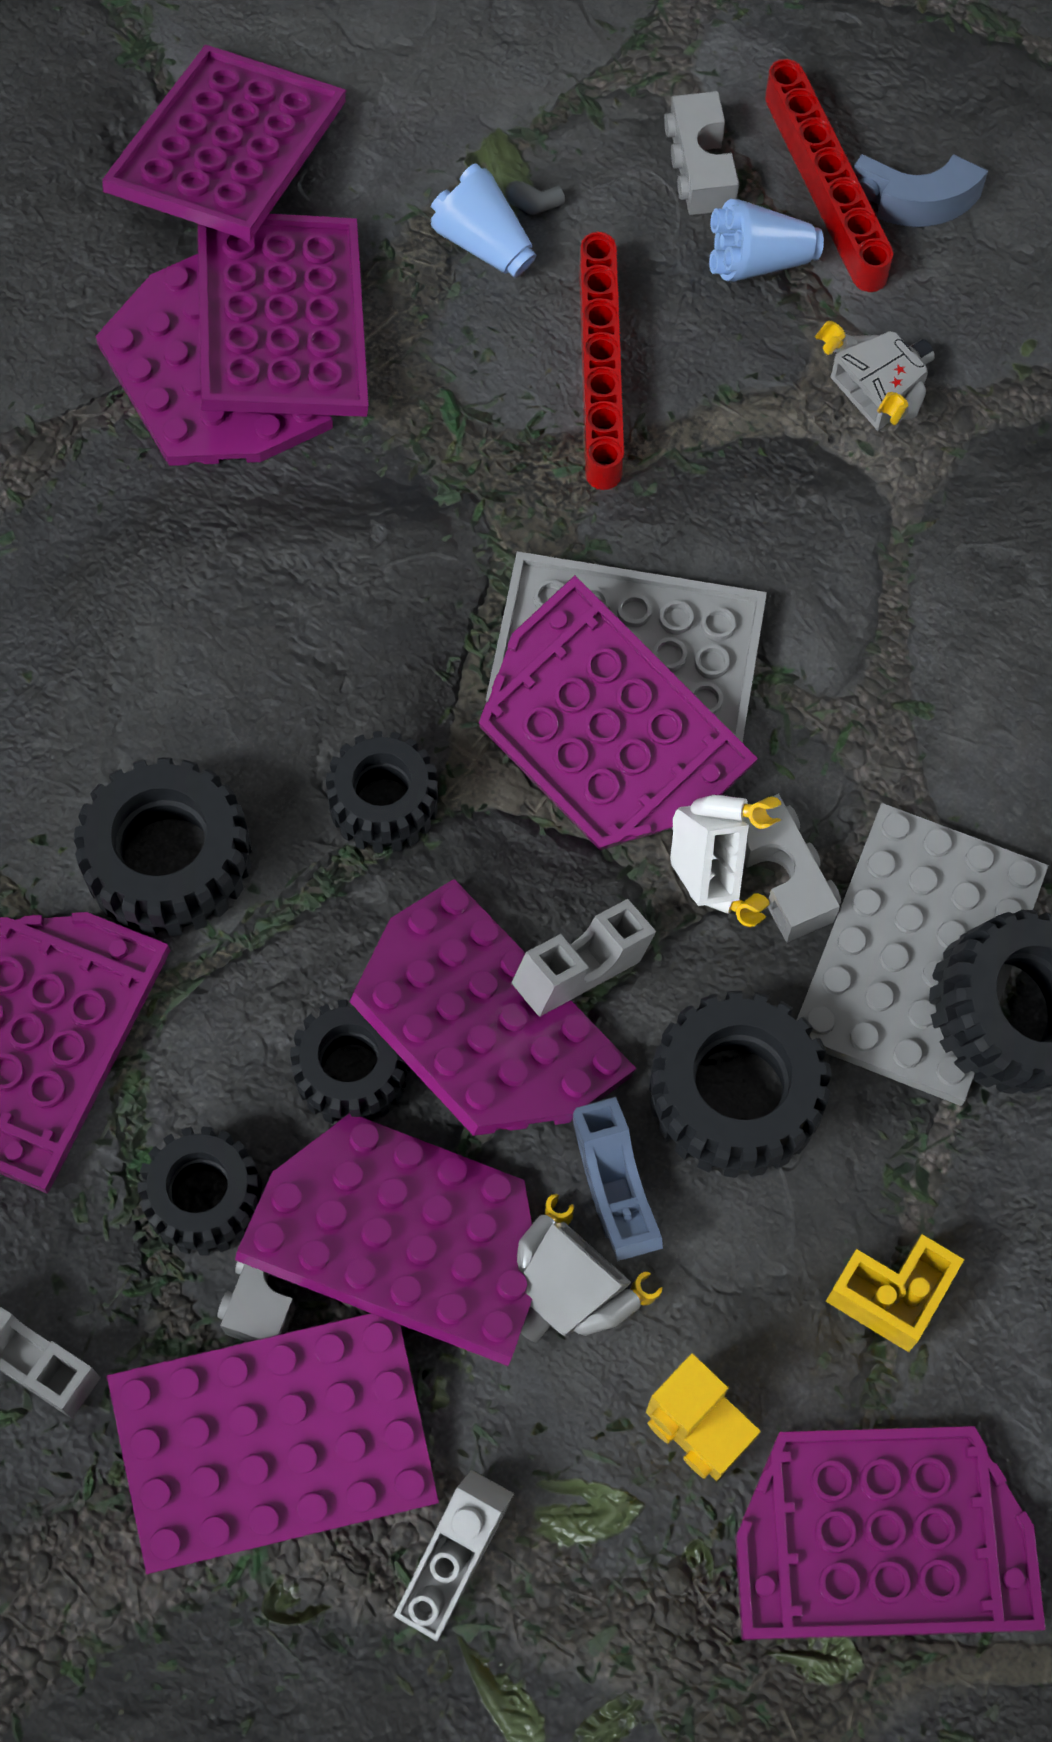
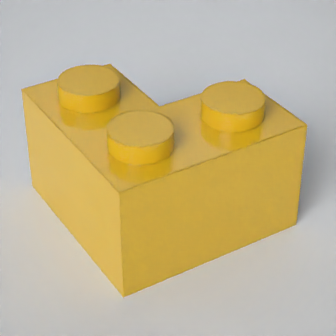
[825,1234,964,1352]
[646,1353,761,1481]

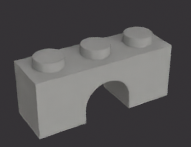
[664,91,739,215]
[744,794,841,943]
[512,899,656,1017]
[217,1261,296,1342]
[0,1307,101,1419]

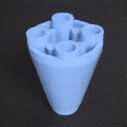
[431,163,537,278]
[709,199,824,281]

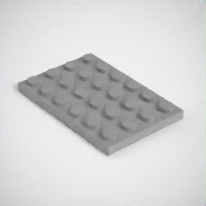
[486,551,767,742]
[796,803,1049,1106]

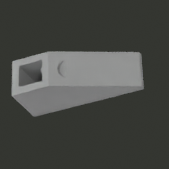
[394,1470,514,1641]

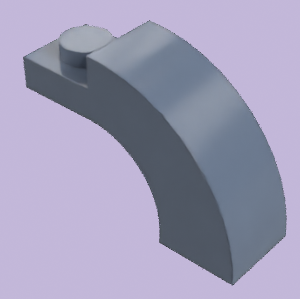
[853,154,988,227]
[573,1097,663,1261]

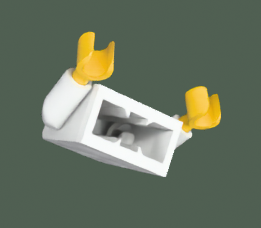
[670,795,782,927]

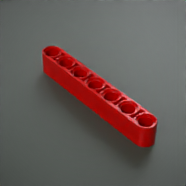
[765,59,893,292]
[579,232,624,490]

